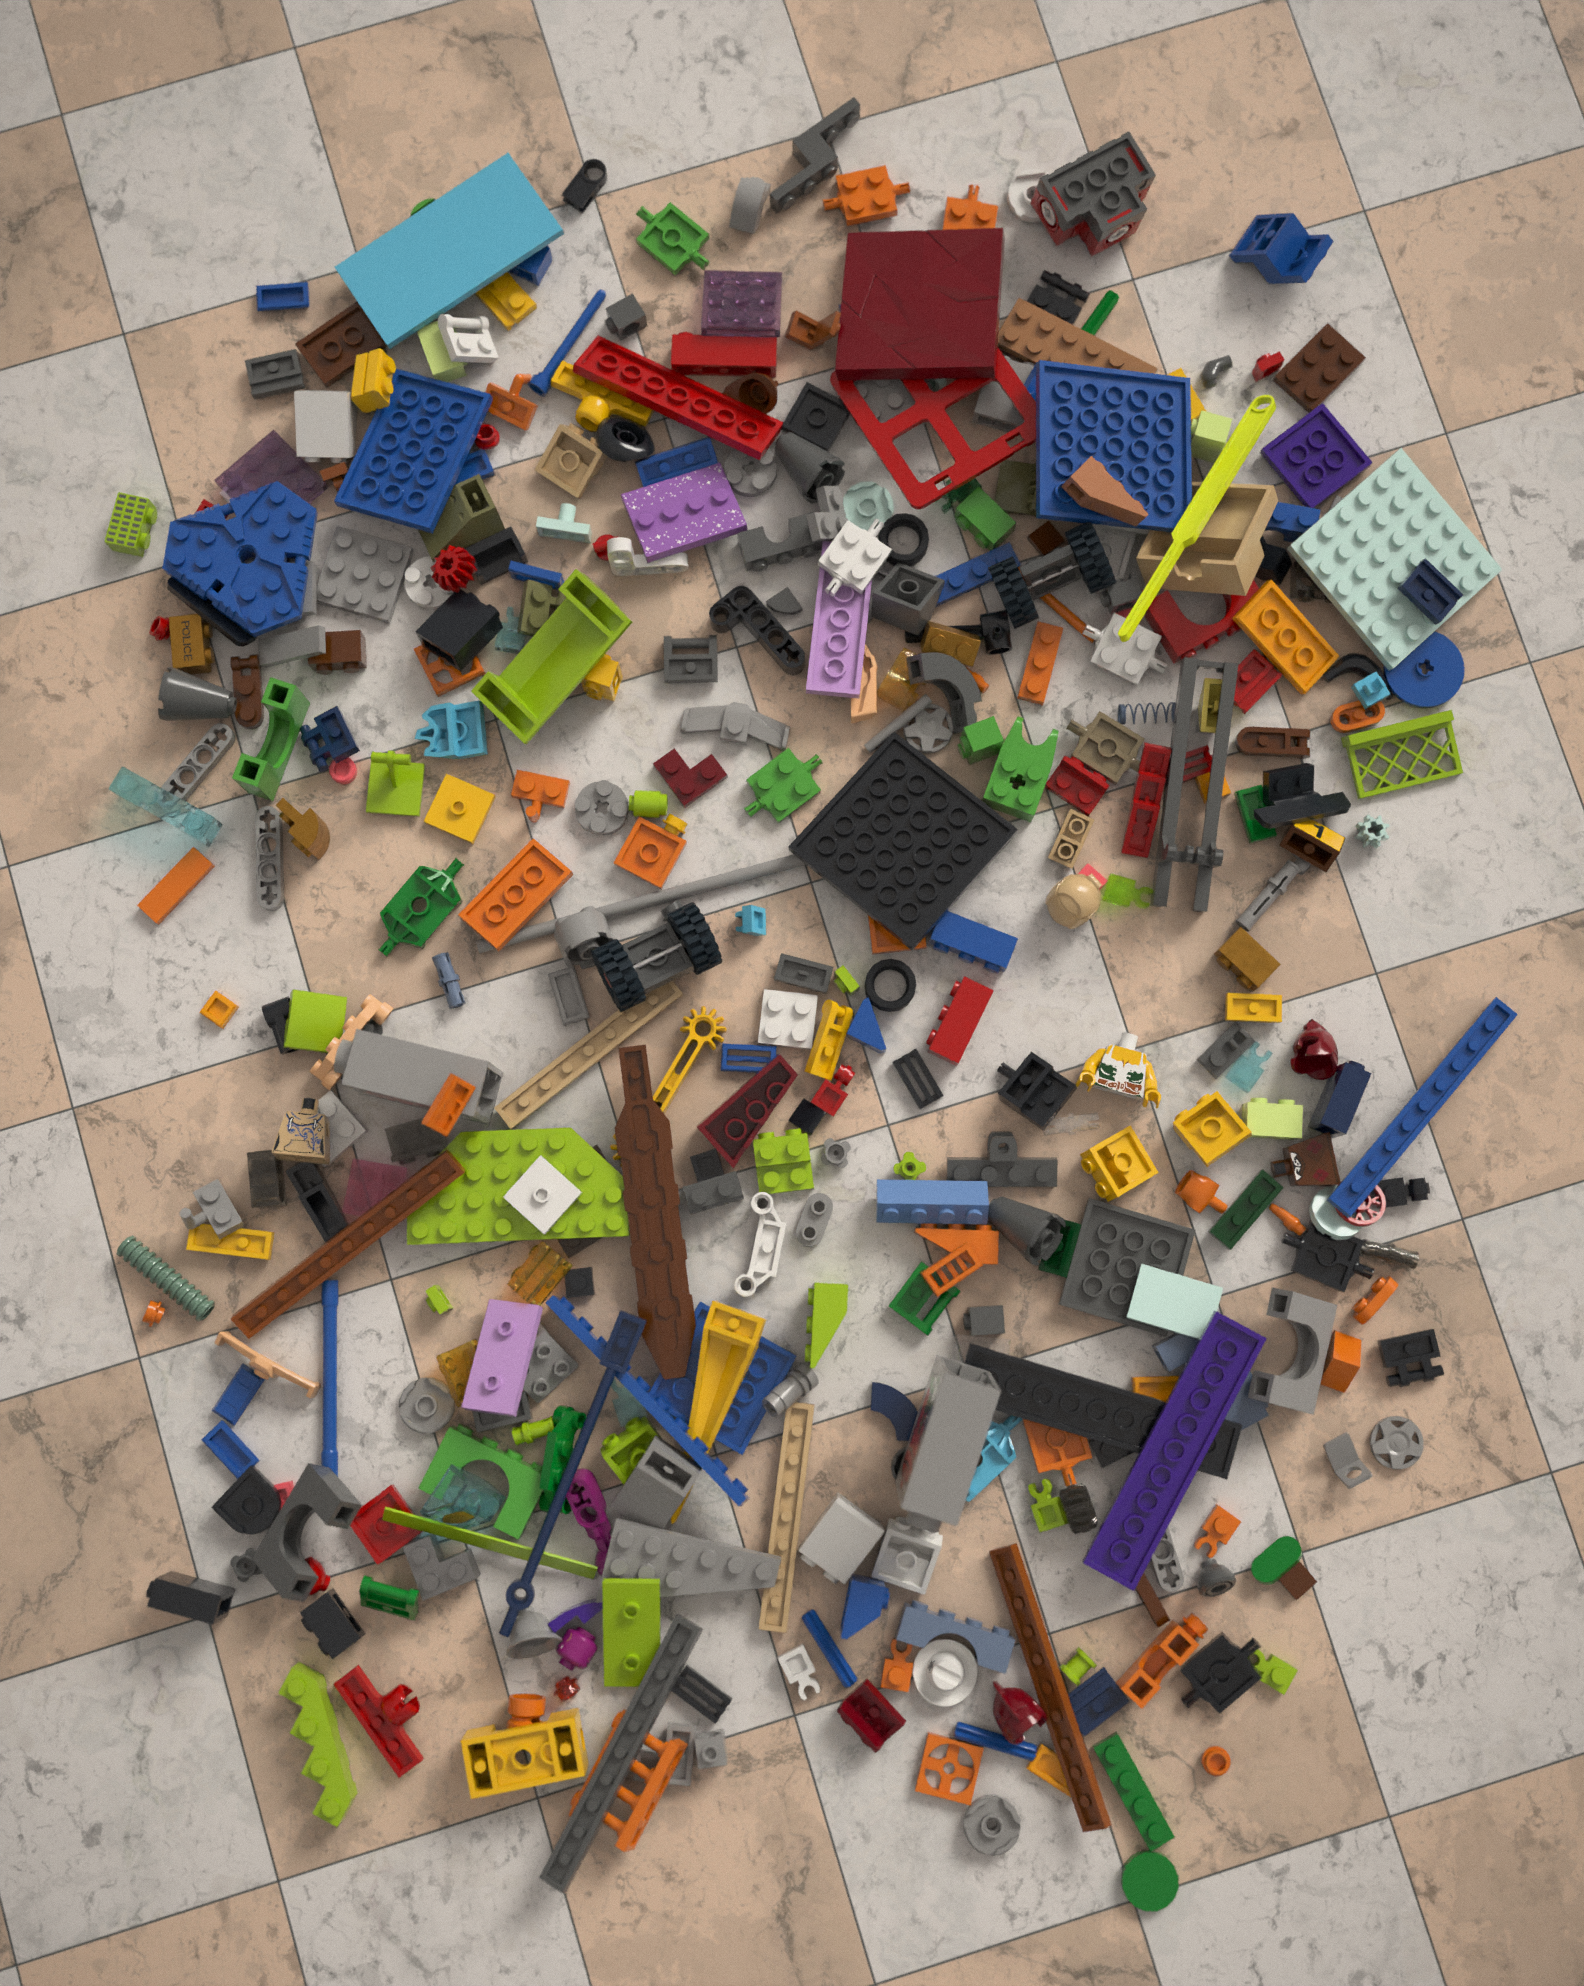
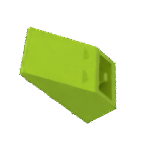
[805,1283,848,1368]

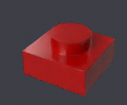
[1251,351,1284,382]

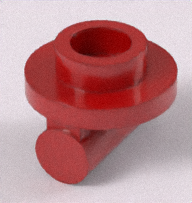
[592,534,618,561]

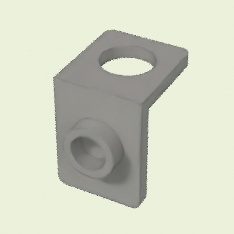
[1323,1432,1372,1489]

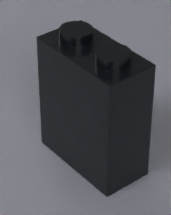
[416,589,503,671]
[146,1571,236,1625]

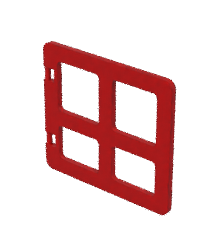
[830,347,1036,510]

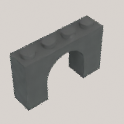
[252,1463,362,1602]

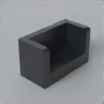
[465,526,528,585]

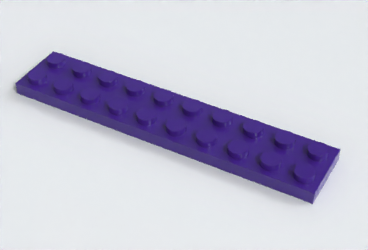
[1082,1310,1267,1591]

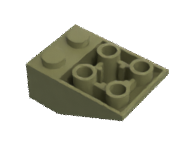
[418,474,505,562]

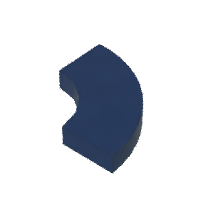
[870,1382,918,1441]

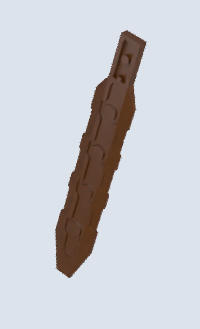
[615,1044,696,1380]

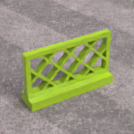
[1341,710,1463,799]

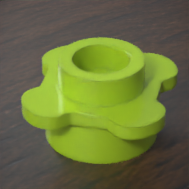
[893,1152,926,1180]

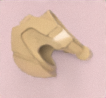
[1045,873,1102,929]

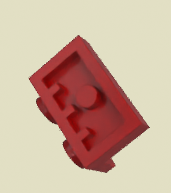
[1044,756,1109,817]

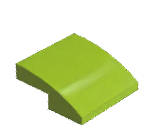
[284,989,347,1053]

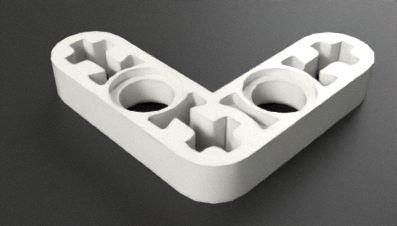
[607,537,689,576]

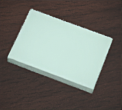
[1126,1264,1223,1340]

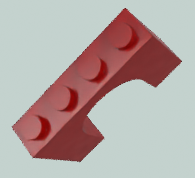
[1144,579,1259,664]

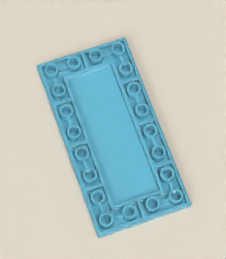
[335,153,564,349]

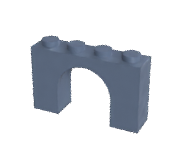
[1152,1333,1269,1430]

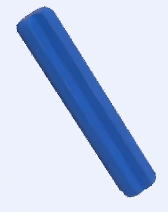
[802,1609,857,1688]
[954,1722,1037,1761]

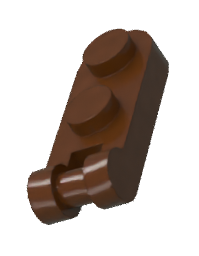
[230,654,264,730]
[1235,727,1310,759]

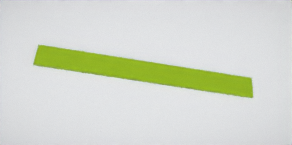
[382,1507,598,1580]

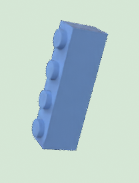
[876,1179,989,1224]

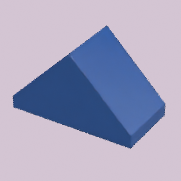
[846,997,886,1054]

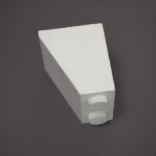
[294,390,357,463]
[798,1492,885,1584]

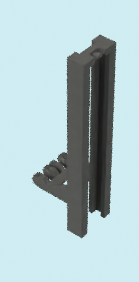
[1150,657,1238,912]

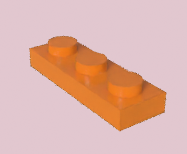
[1017,621,1063,705]

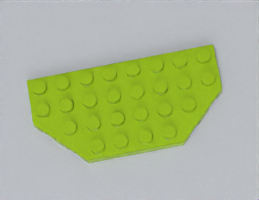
[407,1127,630,1245]

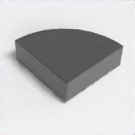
[766,587,803,615]

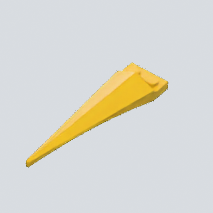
[671,1301,767,1524]

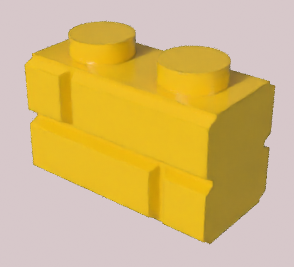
[351,348,396,413]

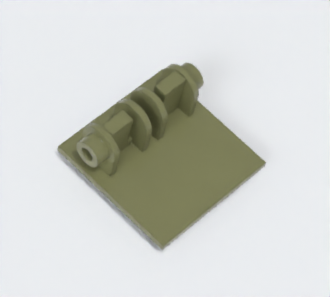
[995,460,1036,516]

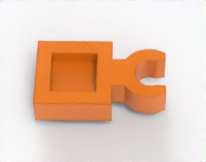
[1194,1504,1241,1558]
[880,1638,913,1692]

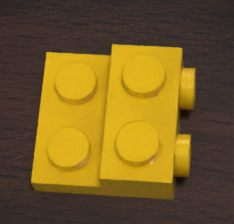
[1173,1091,1252,1167]
[1080,1125,1159,1202]

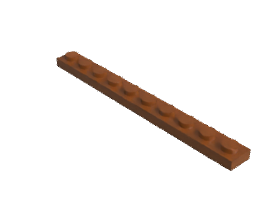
[231,1149,465,1339]
[989,1543,1112,1832]

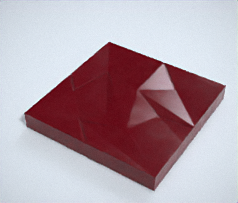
[835,228,1005,381]

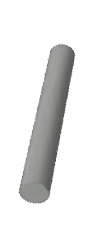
[864,694,932,753]

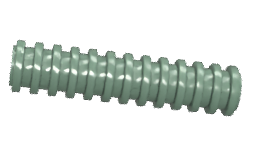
[117,1236,215,1321]

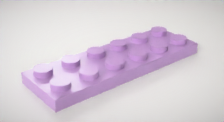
[806,541,872,699]

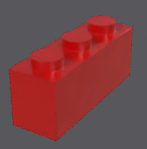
[926,976,994,1066]

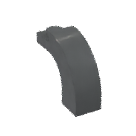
[906,652,982,734]

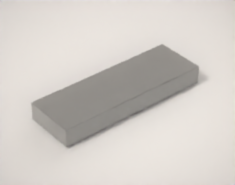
[259,625,326,668]

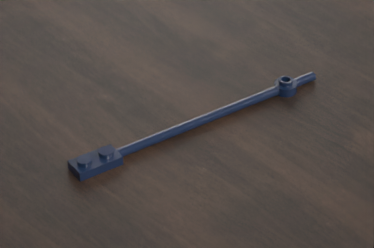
[499,1310,647,1637]

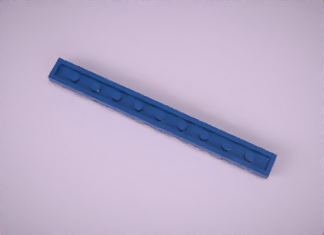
[1326,997,1518,1218]
[546,1295,750,1507]

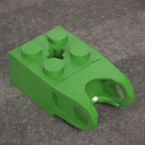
[982,716,1059,822]

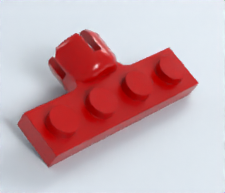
[333,1665,424,1778]

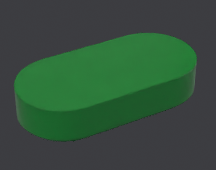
[1251,1536,1302,1585]

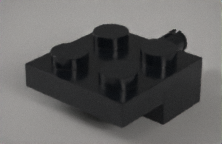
[997,1052,1077,1131]

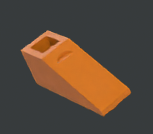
[914,1223,999,1265]

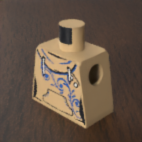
[272,1098,330,1165]

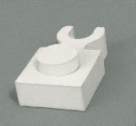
[778,1644,820,1700]

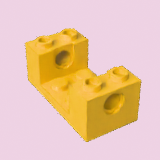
[461,1707,589,1799]

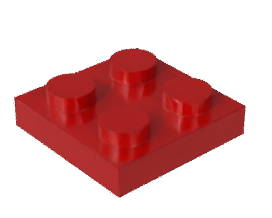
[350,1484,423,1565]

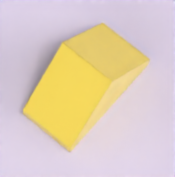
[1198,678,1222,733]

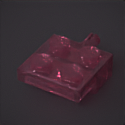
[342,1158,408,1216]

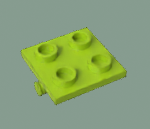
[366,750,425,817]

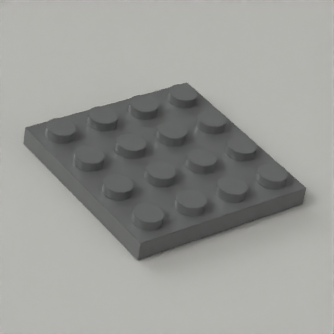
[1058,1198,1196,1337]

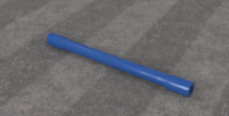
[321,1280,338,1477]

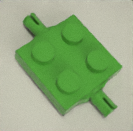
[636,202,710,276]
[744,748,823,823]

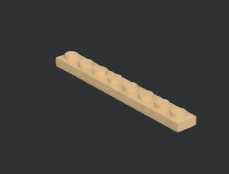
[494,981,683,1130]
[759,1402,815,1633]

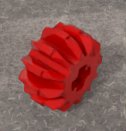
[430,545,478,593]

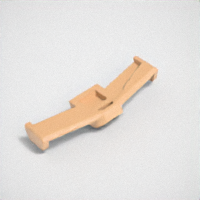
[850,644,878,723]
[215,1331,321,1399]

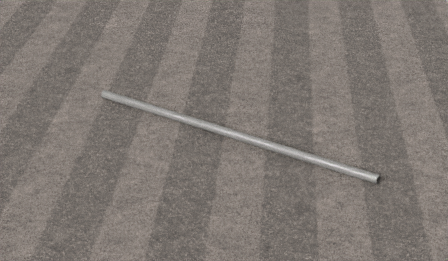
[476,854,806,953]

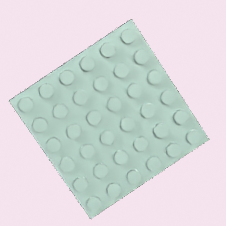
[1286,448,1502,671]

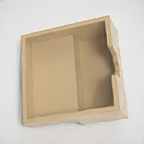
[1136,481,1278,596]

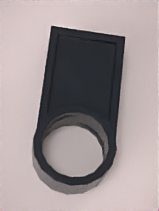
[561,159,607,213]

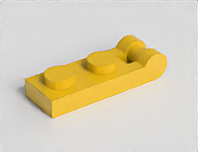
[804,999,853,1081]

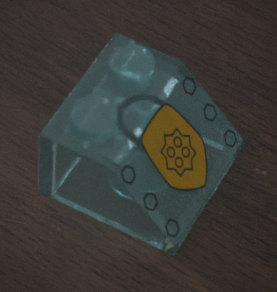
[420,1464,506,1529]

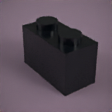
[300,1588,366,1659]

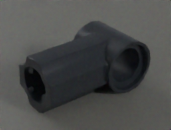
[262,996,299,1055]

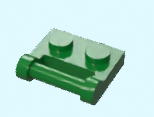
[888,1261,961,1336]
[359,1575,419,1621]

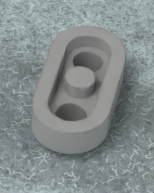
[796,1193,833,1247]

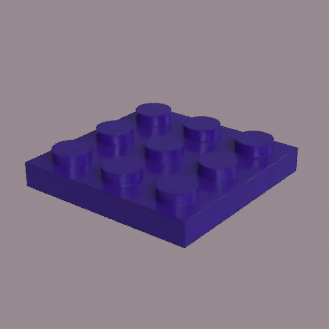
[1260,403,1373,508]

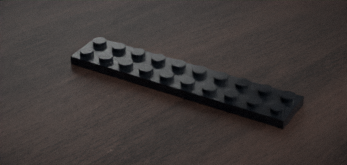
[964,1343,1242,1480]

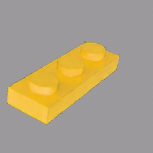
[186,1224,275,1260]

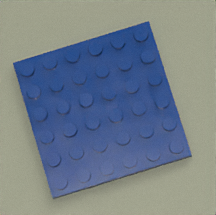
[1036,360,1192,532]

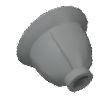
[506,1606,563,1659]

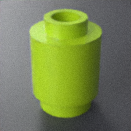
[629,790,668,818]

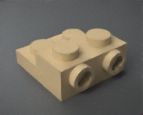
[535,423,607,498]

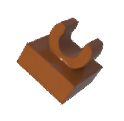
[319,462,349,492]

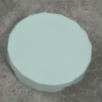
[843,481,894,531]
[1309,1186,1365,1240]

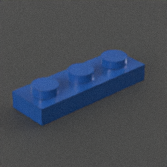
[635,436,718,487]

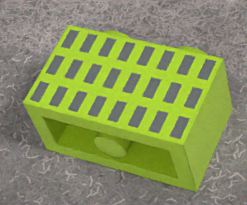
[104,492,157,557]

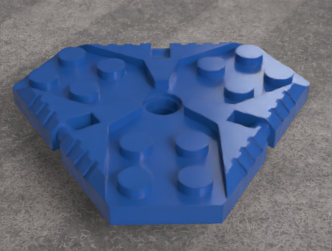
[162,481,318,637]

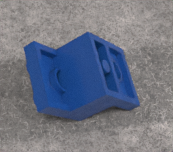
[1229,213,1334,284]

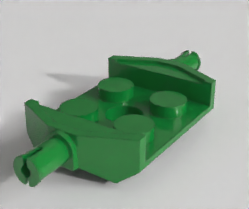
[378,858,464,957]

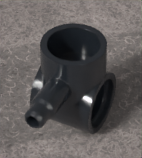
[980,610,1013,655]

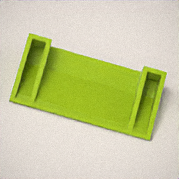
[471,569,633,745]

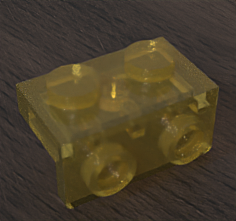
[436,1339,478,1407]

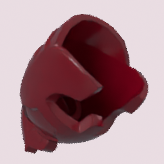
[1291,1019,1338,1080]
[993,1681,1047,1745]

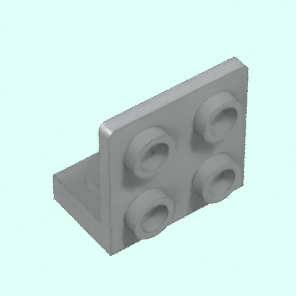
[523,1322,578,1403]

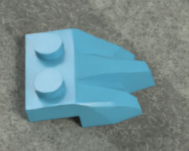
[415,700,488,759]

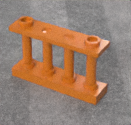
[568,1709,688,1852]

